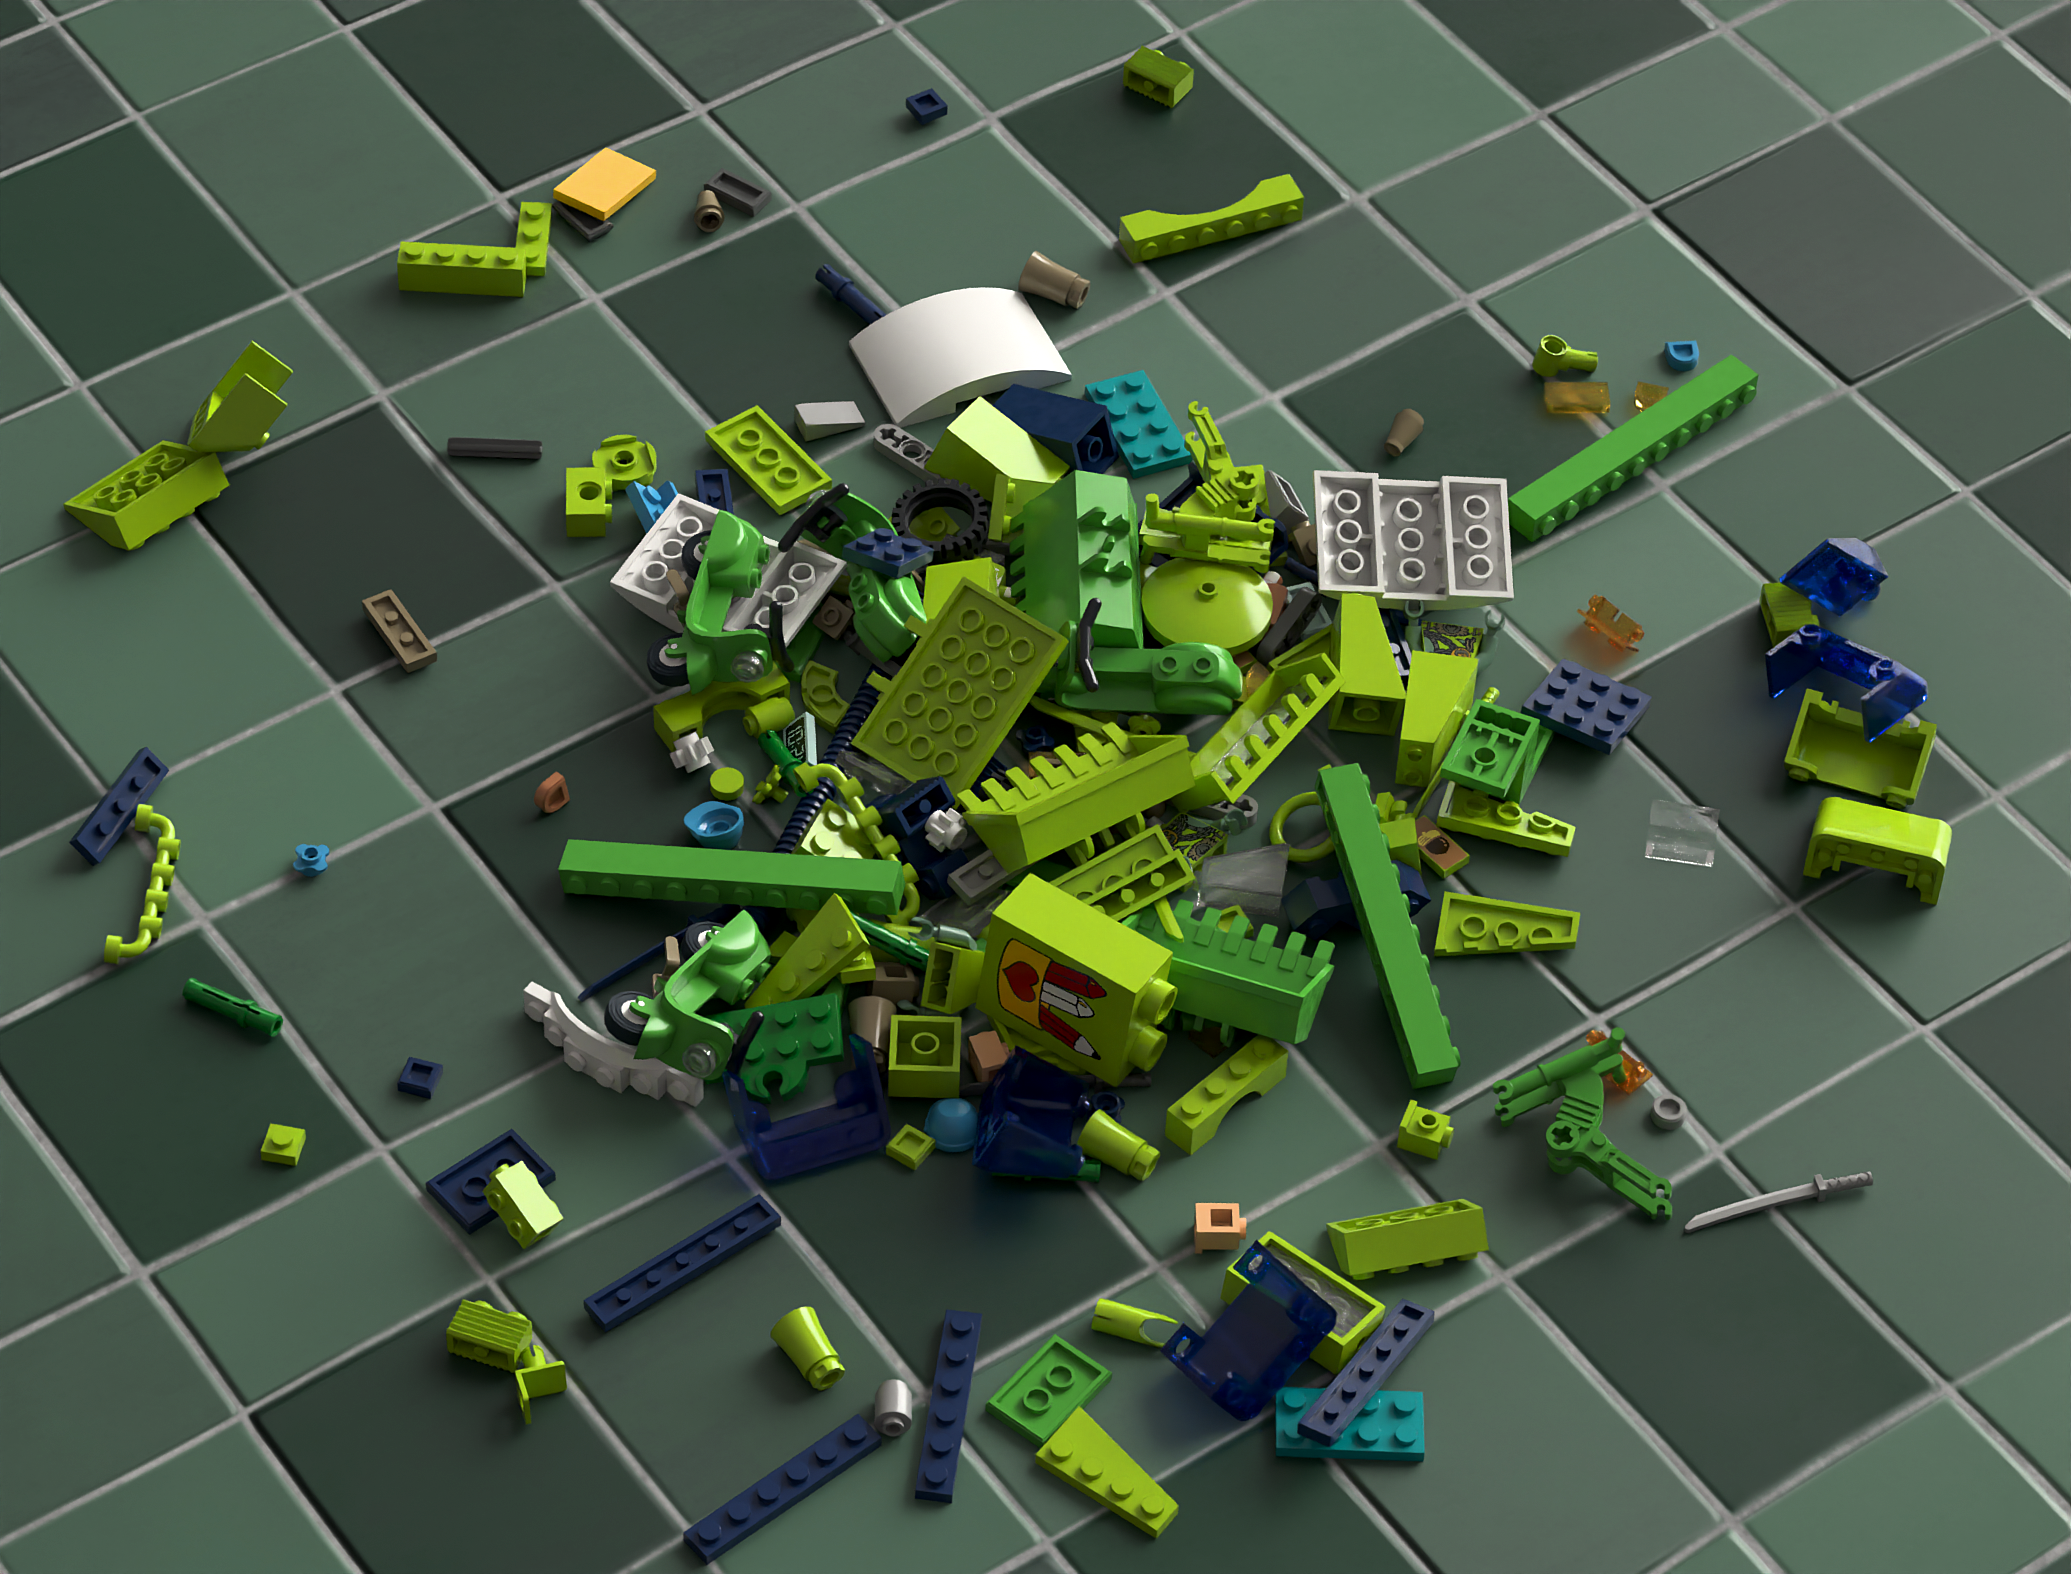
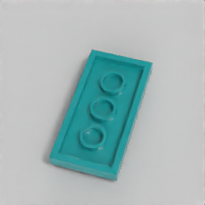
[1084,370,1192,479]
[1275,1387,1425,1461]

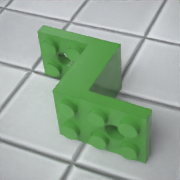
[1440,699,1554,805]

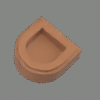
[534,772,570,813]

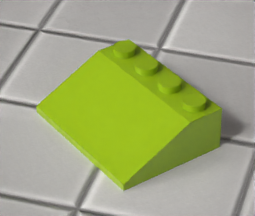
[63,440,229,551]

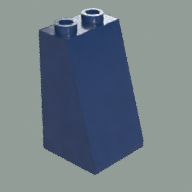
[992,384,1119,477]

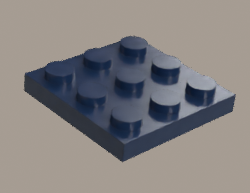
[1520,659,1652,755]

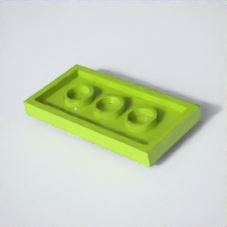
[705,405,832,515]

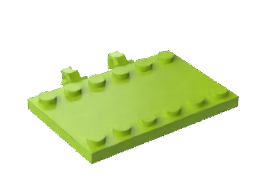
[851,576,1069,810]

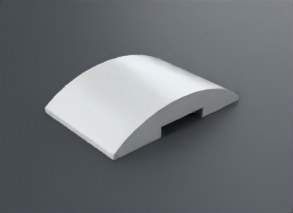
[849,287,1072,428]
[1313,470,1514,610]
[610,493,847,647]

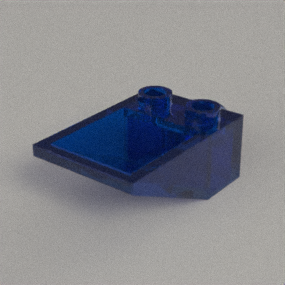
[1779,538,1889,617]

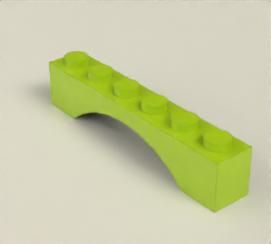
[1119,174,1304,264]

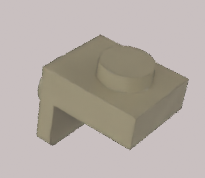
[1287,521,1317,568]
[813,595,855,640]

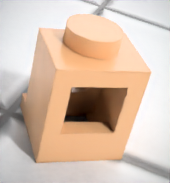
[968,1030,1016,1082]
[1194,1203,1246,1254]

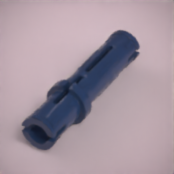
[815,264,886,325]

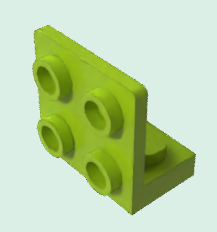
[988,474,1056,543]

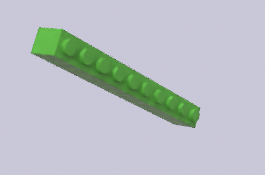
[1508,354,1759,542]
[1314,763,1461,1089]
[558,839,905,915]

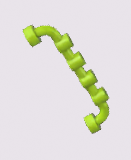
[793,762,920,926]
[104,804,181,964]

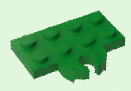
[702,993,844,1104]

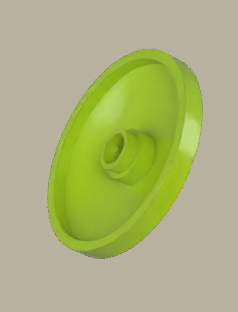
[1141,558,1273,656]

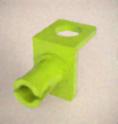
[515,1345,567,1425]

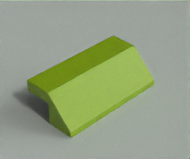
[1049,824,1196,921]

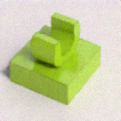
[1375,792,1414,824]

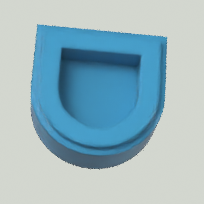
[1664,341,1699,371]

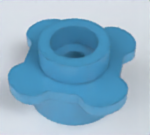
[293,844,330,877]

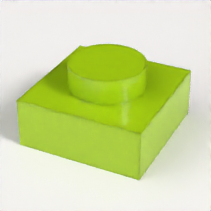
[260,1123,306,1166]

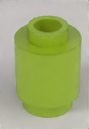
[743,697,795,739]

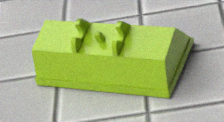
[956,722,1195,873]

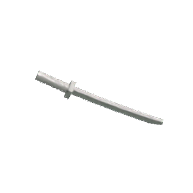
[1684,1171,1873,1233]

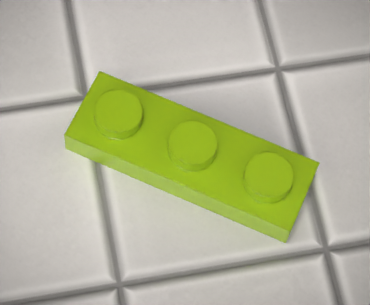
[516,202,552,276]

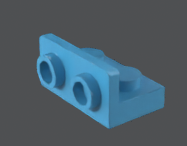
[625,481,678,534]

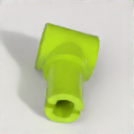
[1532,335,1598,377]

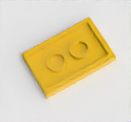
[553,148,656,221]

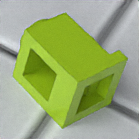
[1397,1100,1454,1160]

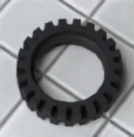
[892,478,989,568]

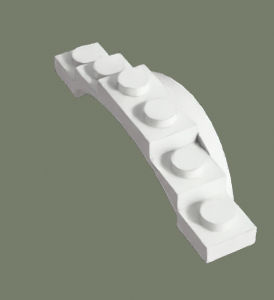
[524,982,704,1107]

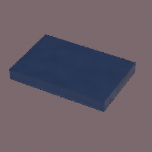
[426,1129,556,1235]

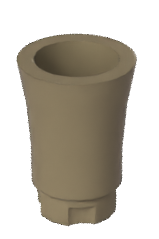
[1018,251,1091,309]
[848,996,897,1078]

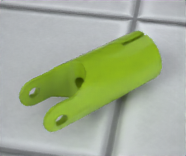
[1091,1298,1178,1349]

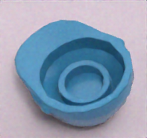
[683,801,744,850]
[924,1098,984,1152]

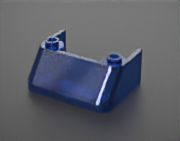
[1765,624,1928,743]
[722,1033,891,1180]

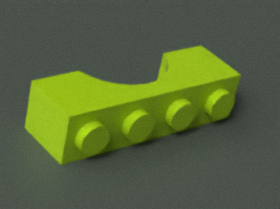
[653,661,790,752]
[1165,1034,1288,1156]

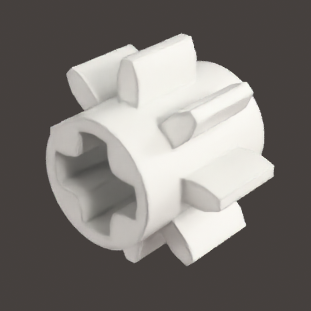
[670,732,714,773]
[925,808,967,852]

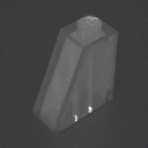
[1192,843,1290,918]

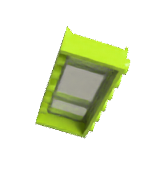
[1170,652,1346,813]

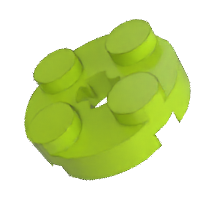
[592,434,657,492]

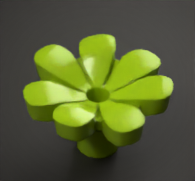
[752,764,789,804]

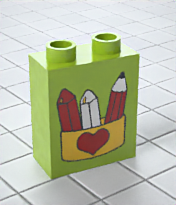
[975,873,1178,1088]

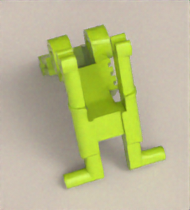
[1139,401,1275,573]

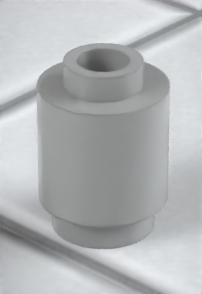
[874,1379,912,1436]

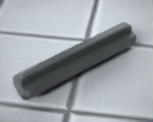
[447,437,543,459]

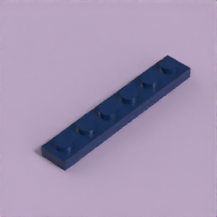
[584,1194,781,1333]
[1297,1298,1435,1448]
[915,1309,982,1503]
[683,1414,882,1565]

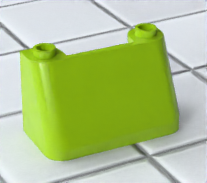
[1784,688,1937,809]
[1803,797,1952,905]

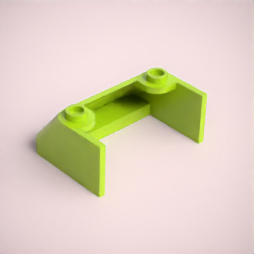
[187,340,293,453]

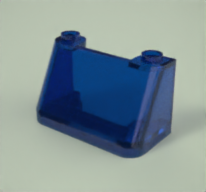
[972,1045,1091,1179]

